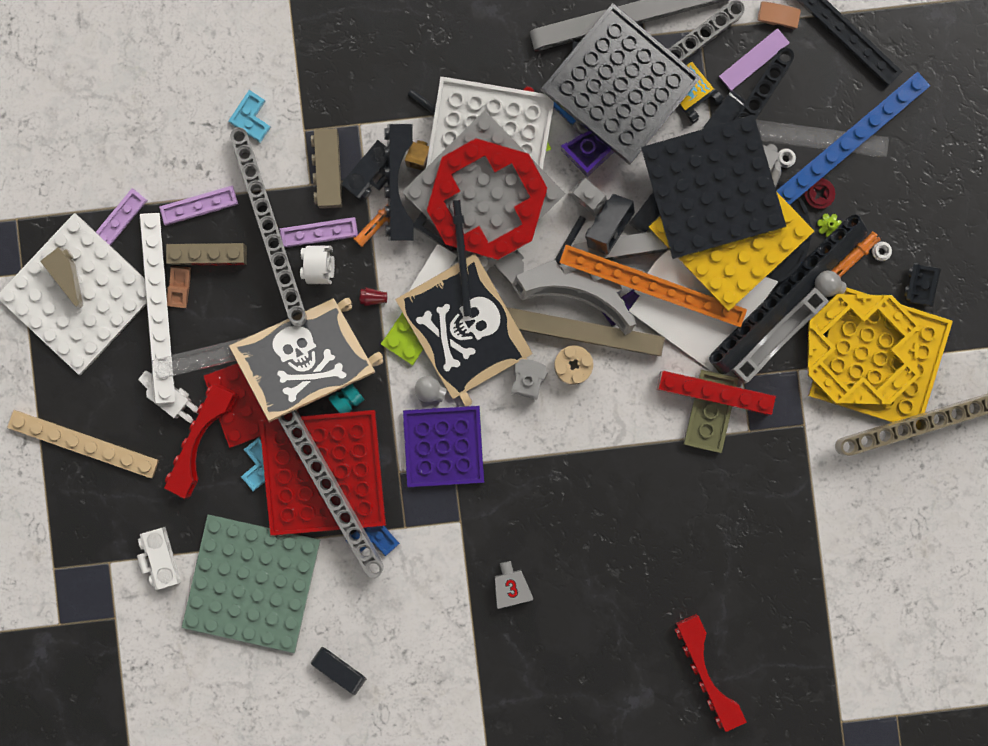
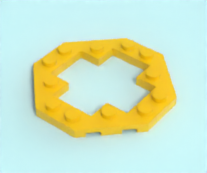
[807,294,919,405]

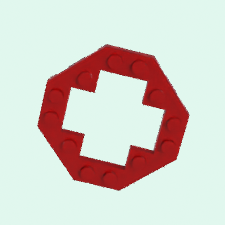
[427,138,548,260]

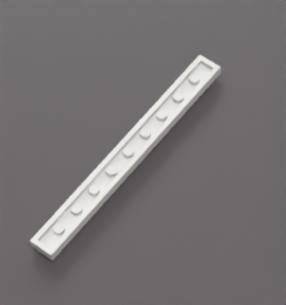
[140,213,175,404]

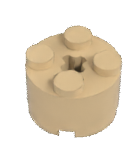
[554,345,593,385]

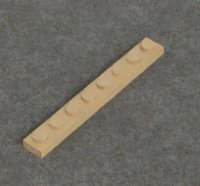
[7,410,159,478]

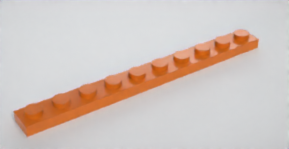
[559,244,747,327]

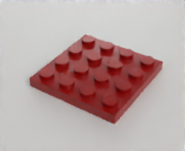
[203,363,300,448]

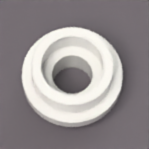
[778,149,796,168]
[872,242,892,261]

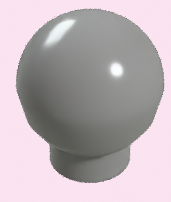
[815,271,846,297]
[415,376,447,402]

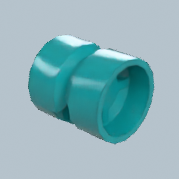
[328,384,365,413]

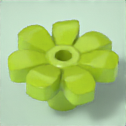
[817,214,842,237]

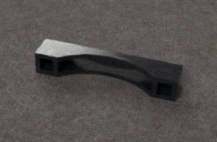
[384,124,414,241]

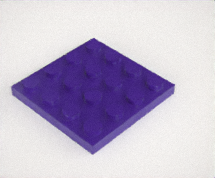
[403,406,484,487]

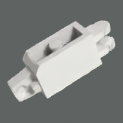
[138,371,198,423]

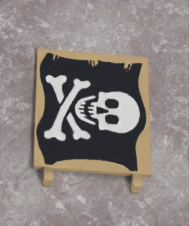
[395,253,533,406]
[229,298,383,422]

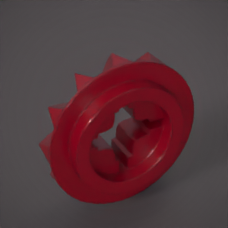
[805,178,835,209]

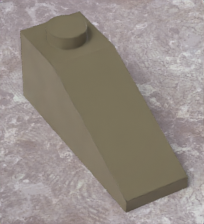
[40,247,83,308]

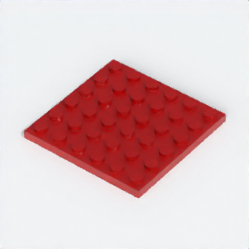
[259,410,386,536]

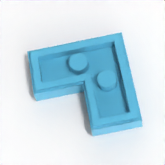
[228,90,271,143]
[241,437,265,491]

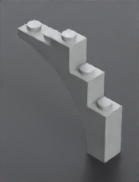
[512,260,636,335]

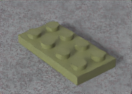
[684,370,739,453]

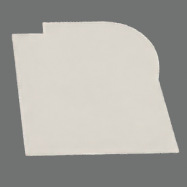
[629,250,778,371]

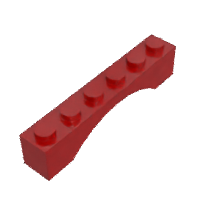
[656,371,776,415]
[164,384,239,499]
[674,614,747,732]

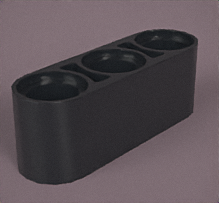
[310,647,367,695]

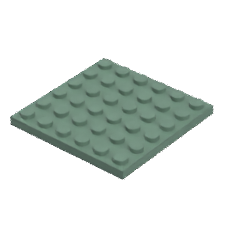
[182,514,321,653]

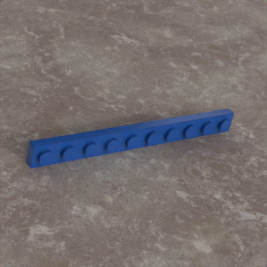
[777,72,930,205]

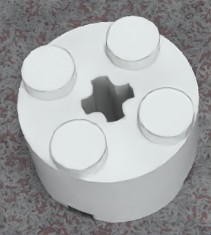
[300,246,335,284]

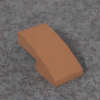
[757,1,801,29]
[167,265,191,308]

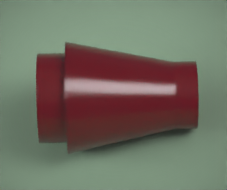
[359,287,387,306]

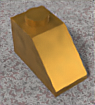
[405,140,429,171]

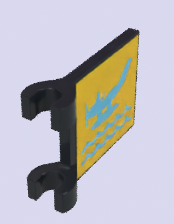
[679,61,724,124]

